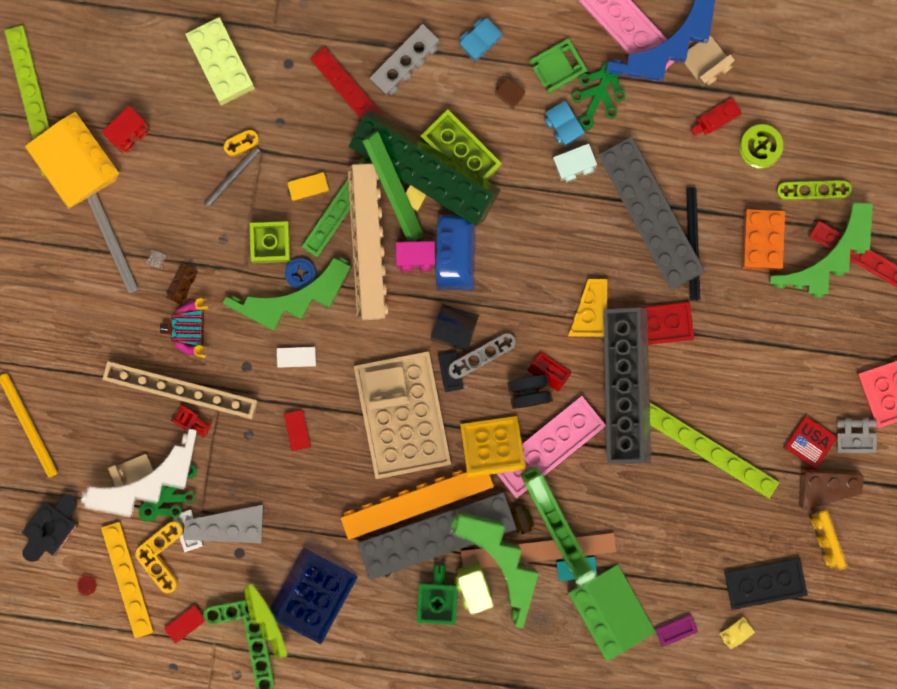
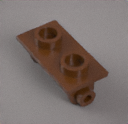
[166,264,198,305]

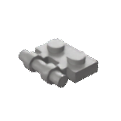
[838,418,877,453]

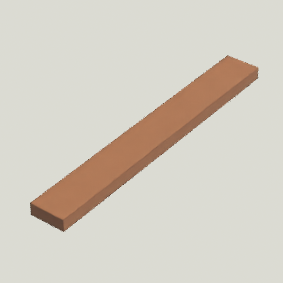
[461,533,616,568]

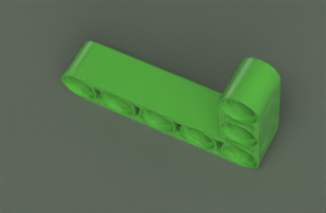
[204,600,274,689]

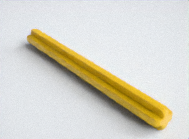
[0,373,58,478]

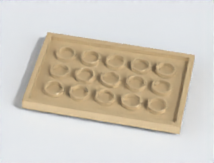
[354,351,451,479]

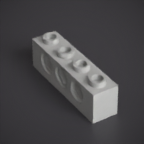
[369,24,439,97]

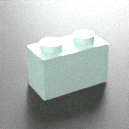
[553,144,597,182]

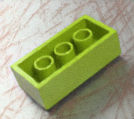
[421,110,502,180]

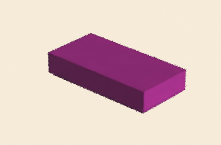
[655,614,698,647]

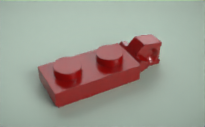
[690,98,742,137]

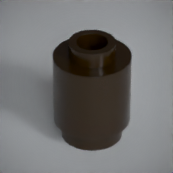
[511,505,535,534]

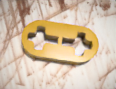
[224,130,259,157]

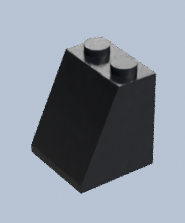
[431,304,479,352]

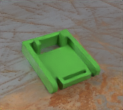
[529,38,588,94]

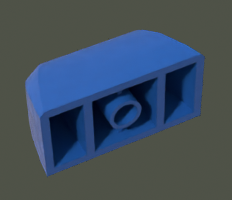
[436,214,476,291]

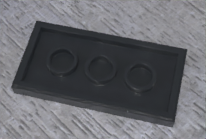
[724,557,808,610]

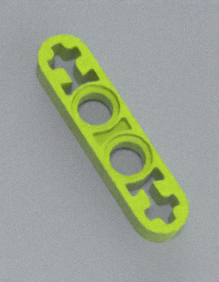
[776,181,852,201]

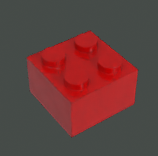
[102,106,150,154]

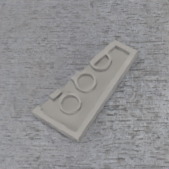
[184,505,263,543]

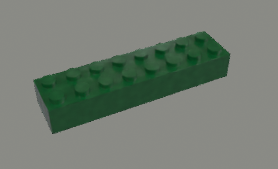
[348,110,501,226]

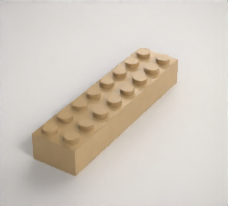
[347,164,388,321]

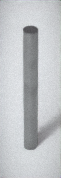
[204,146,261,208]

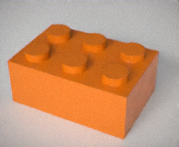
[742,209,785,271]

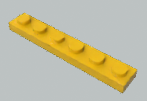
[101,522,154,638]

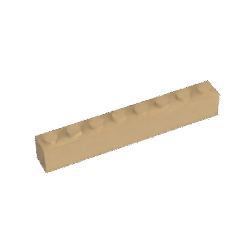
[102,361,259,420]

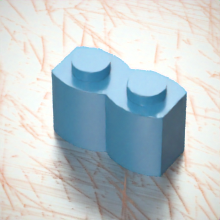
[459,18,503,62]
[544,101,585,147]

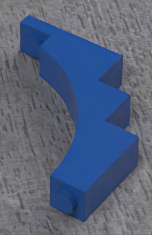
[606,0,715,82]

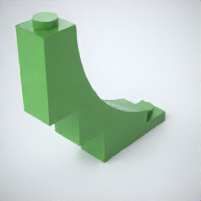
[223,257,351,331]
[450,511,538,628]

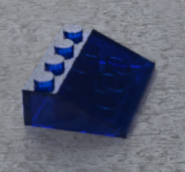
[269,547,358,644]

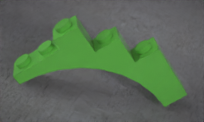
[770,203,873,298]
[520,466,597,586]

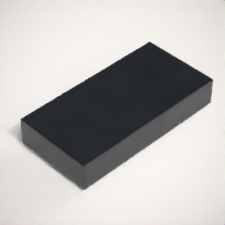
[438,351,464,393]

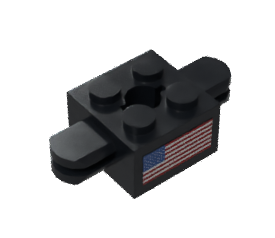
[22,495,79,562]

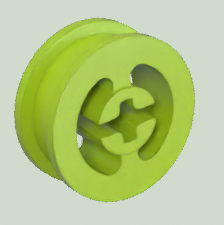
[739,124,783,169]

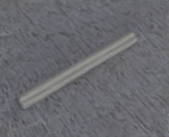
[87,193,138,293]

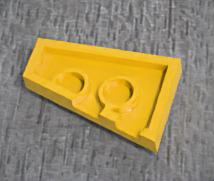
[568,279,608,337]

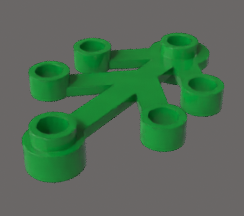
[571,62,626,131]
[139,463,197,522]

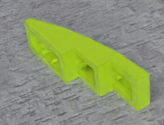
[243,584,287,658]

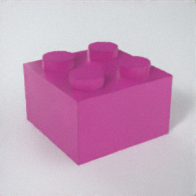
[396,242,435,273]

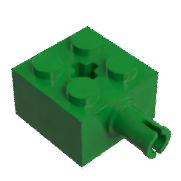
[417,565,458,625]

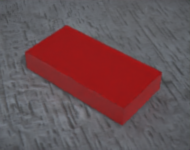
[284,410,311,451]
[164,605,205,644]

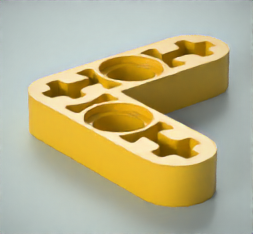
[136,521,184,593]

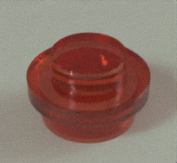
[77,576,97,596]

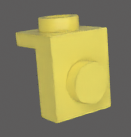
[720,617,755,649]

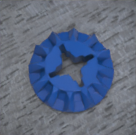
[285,258,316,289]

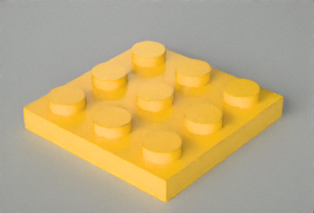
[460,416,525,477]
[810,511,846,570]

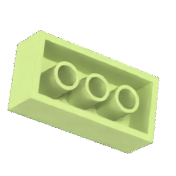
[185,17,255,105]

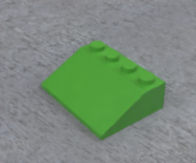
[568,564,656,661]

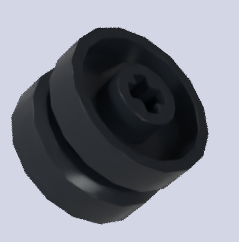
[507,375,553,409]

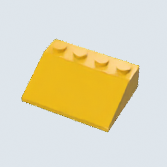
[25,112,119,209]

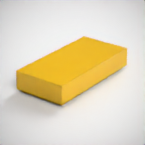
[287,172,329,201]

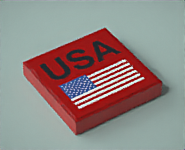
[784,416,838,468]

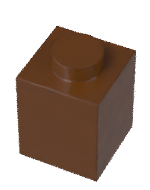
[495,78,526,109]

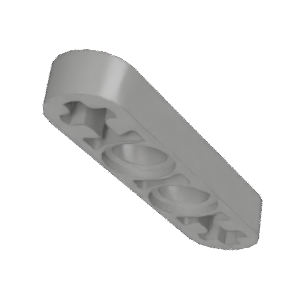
[448,334,516,379]

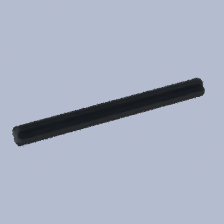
[686,187,700,301]

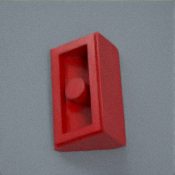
[528,351,572,392]

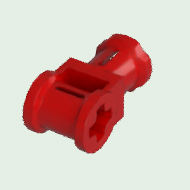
[171,404,212,438]

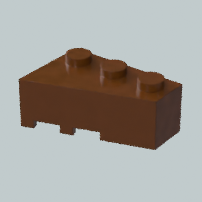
[799,468,864,510]

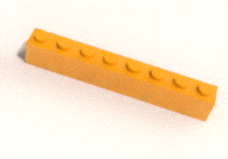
[341,470,494,540]

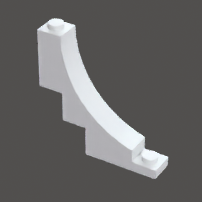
[81,429,197,518]

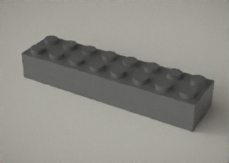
[598,137,706,291]
[603,308,651,464]
[357,493,516,580]

